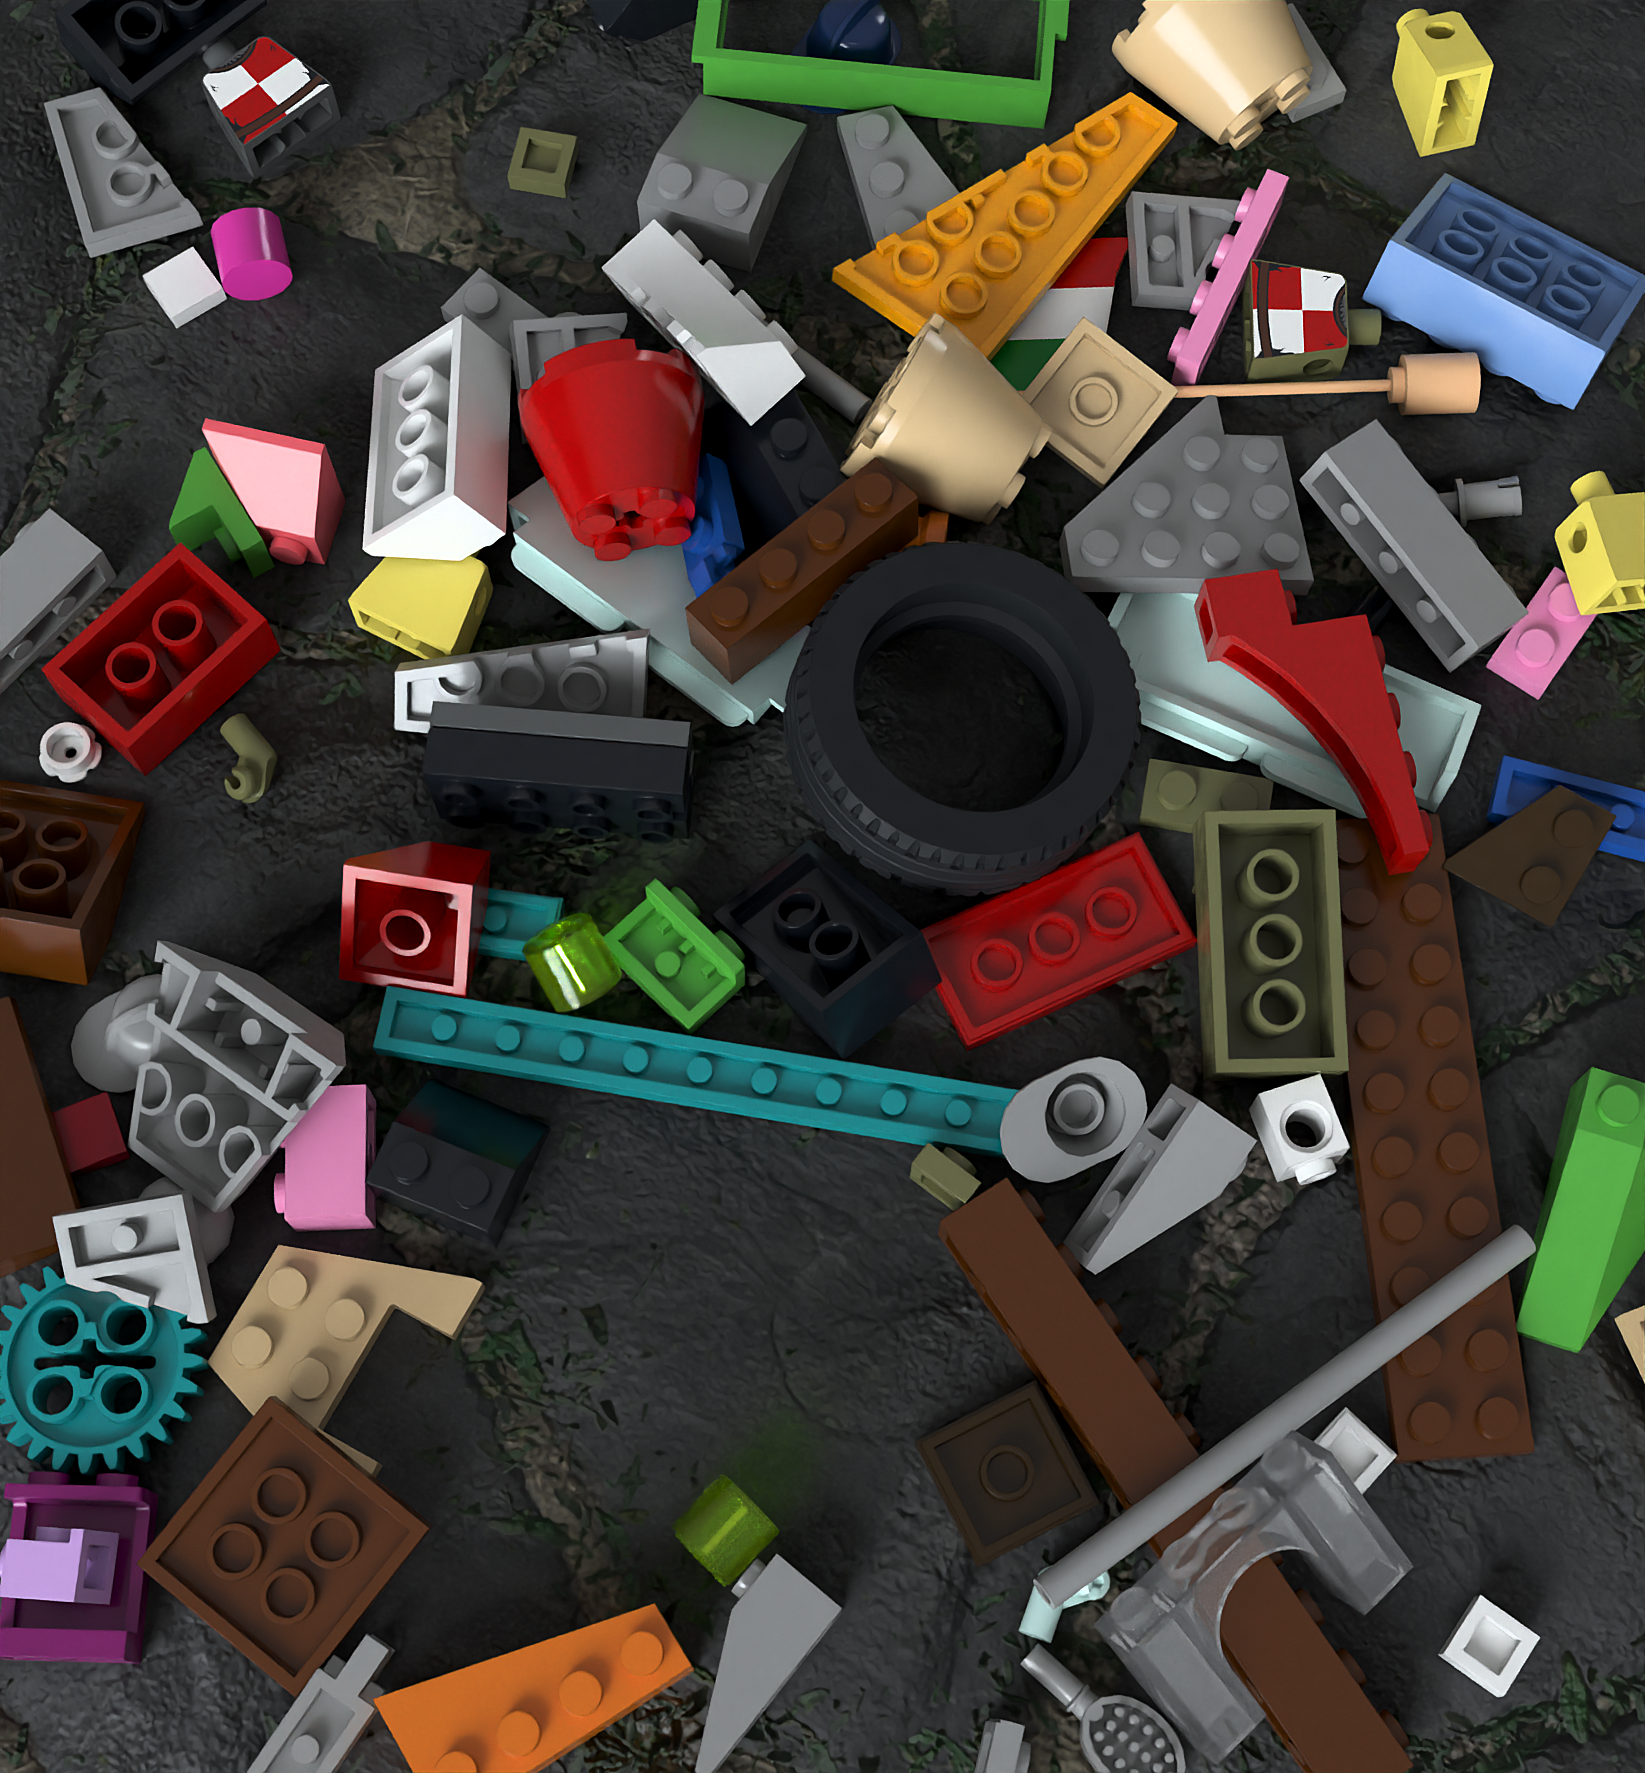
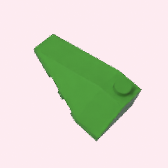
[1515,1067,1645,1353]

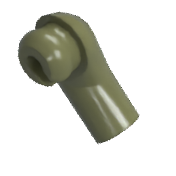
[220,713,277,803]

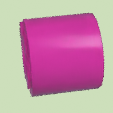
[211,208,293,300]

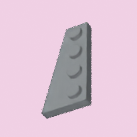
[395,628,650,733]

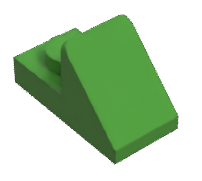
[169,447,275,578]

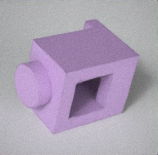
[0,1527,119,1605]

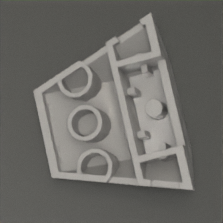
[127,940,346,1213]

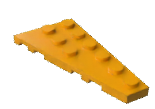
[832,92,1178,361]

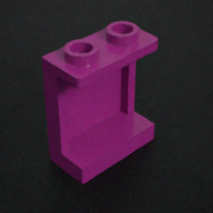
[0,1472,158,1664]

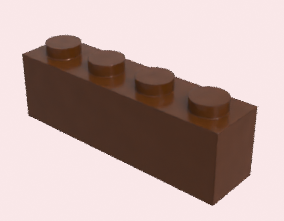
[685,457,918,685]

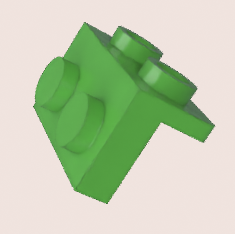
[600,878,745,1036]

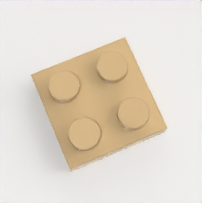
[1022,316,1179,489]

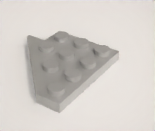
[1059,395,1314,595]

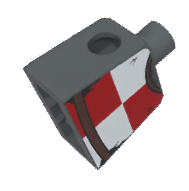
[201,37,341,180]

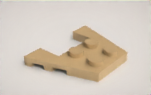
[207,1245,485,1478]

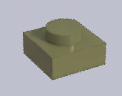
[507,127,579,198]
[910,1143,981,1211]

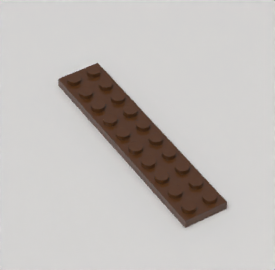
[1336,813,1535,1464]

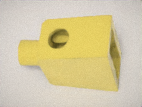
[1392,9,1494,157]
[1554,471,1645,616]
[348,548,493,660]

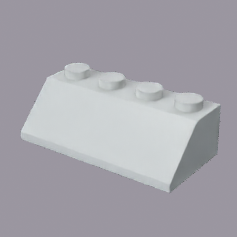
[362,314,512,561]

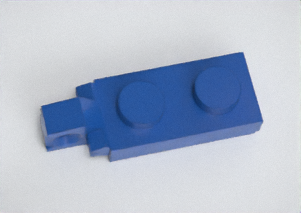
[681,453,745,598]

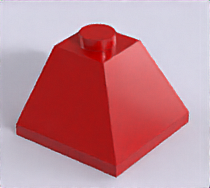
[339,841,491,999]

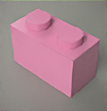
[274,1084,376,1232]

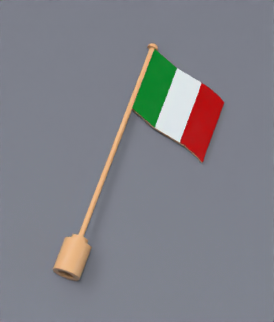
[990,237,1481,415]

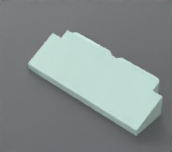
[507,476,811,727]
[1108,592,1482,818]

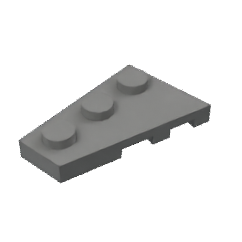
[44,87,203,258]

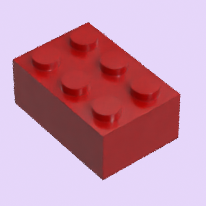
[41,542,281,777]

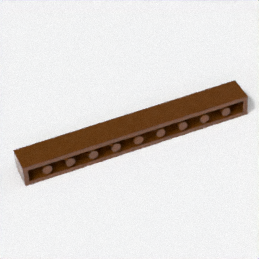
[938,1177,1414,1773]

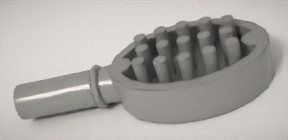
[1020,1643,1186,1773]

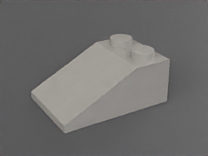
[637,93,807,272]

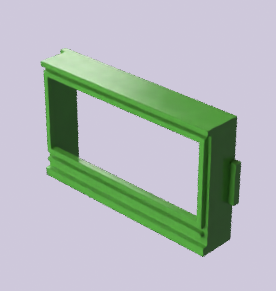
[691,0,1070,129]

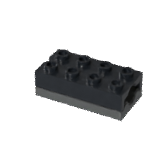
[422,701,696,844]

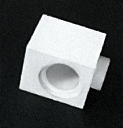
[1249,1074,1350,1185]

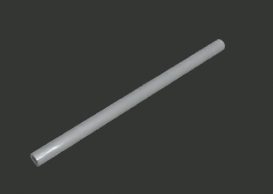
[1033,1225,1536,1609]

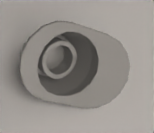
[71,974,162,1093]
[999,1056,1147,1183]

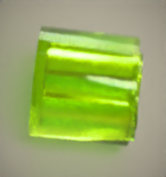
[522,913,622,1012]
[671,1474,780,1587]

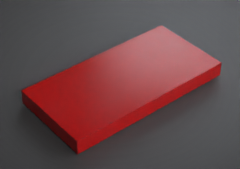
[920,832,1197,1052]

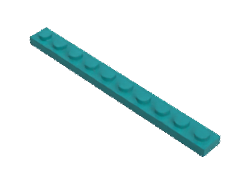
[373,986,1019,1159]

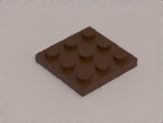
[136,1396,433,1698]

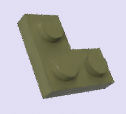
[1138,758,1274,894]

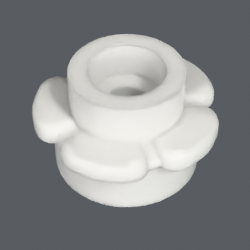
[39,722,102,783]

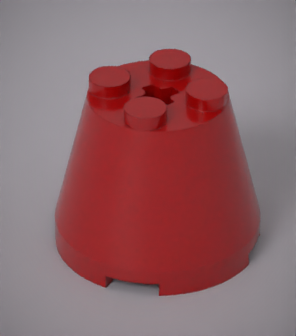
[518,339,705,561]

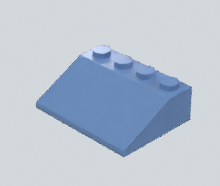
[1362,173,1645,410]

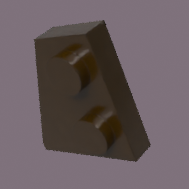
[1442,784,1617,928]

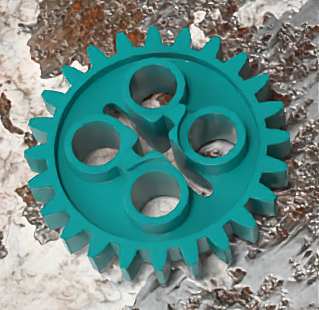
[0,1266,209,1477]

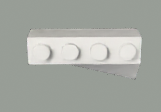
[601,219,806,426]

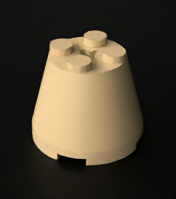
[1112,0,1313,151]
[839,312,1053,526]

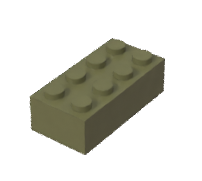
[1193,809,1349,1081]

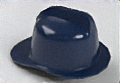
[791,0,901,114]

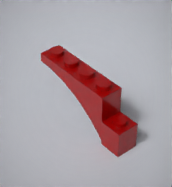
[1194,568,1433,875]

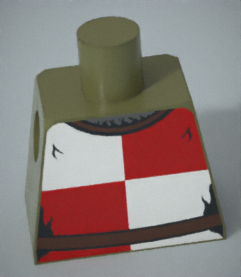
[1242,260,1381,384]

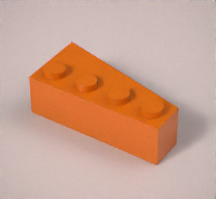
[373,1603,695,1773]

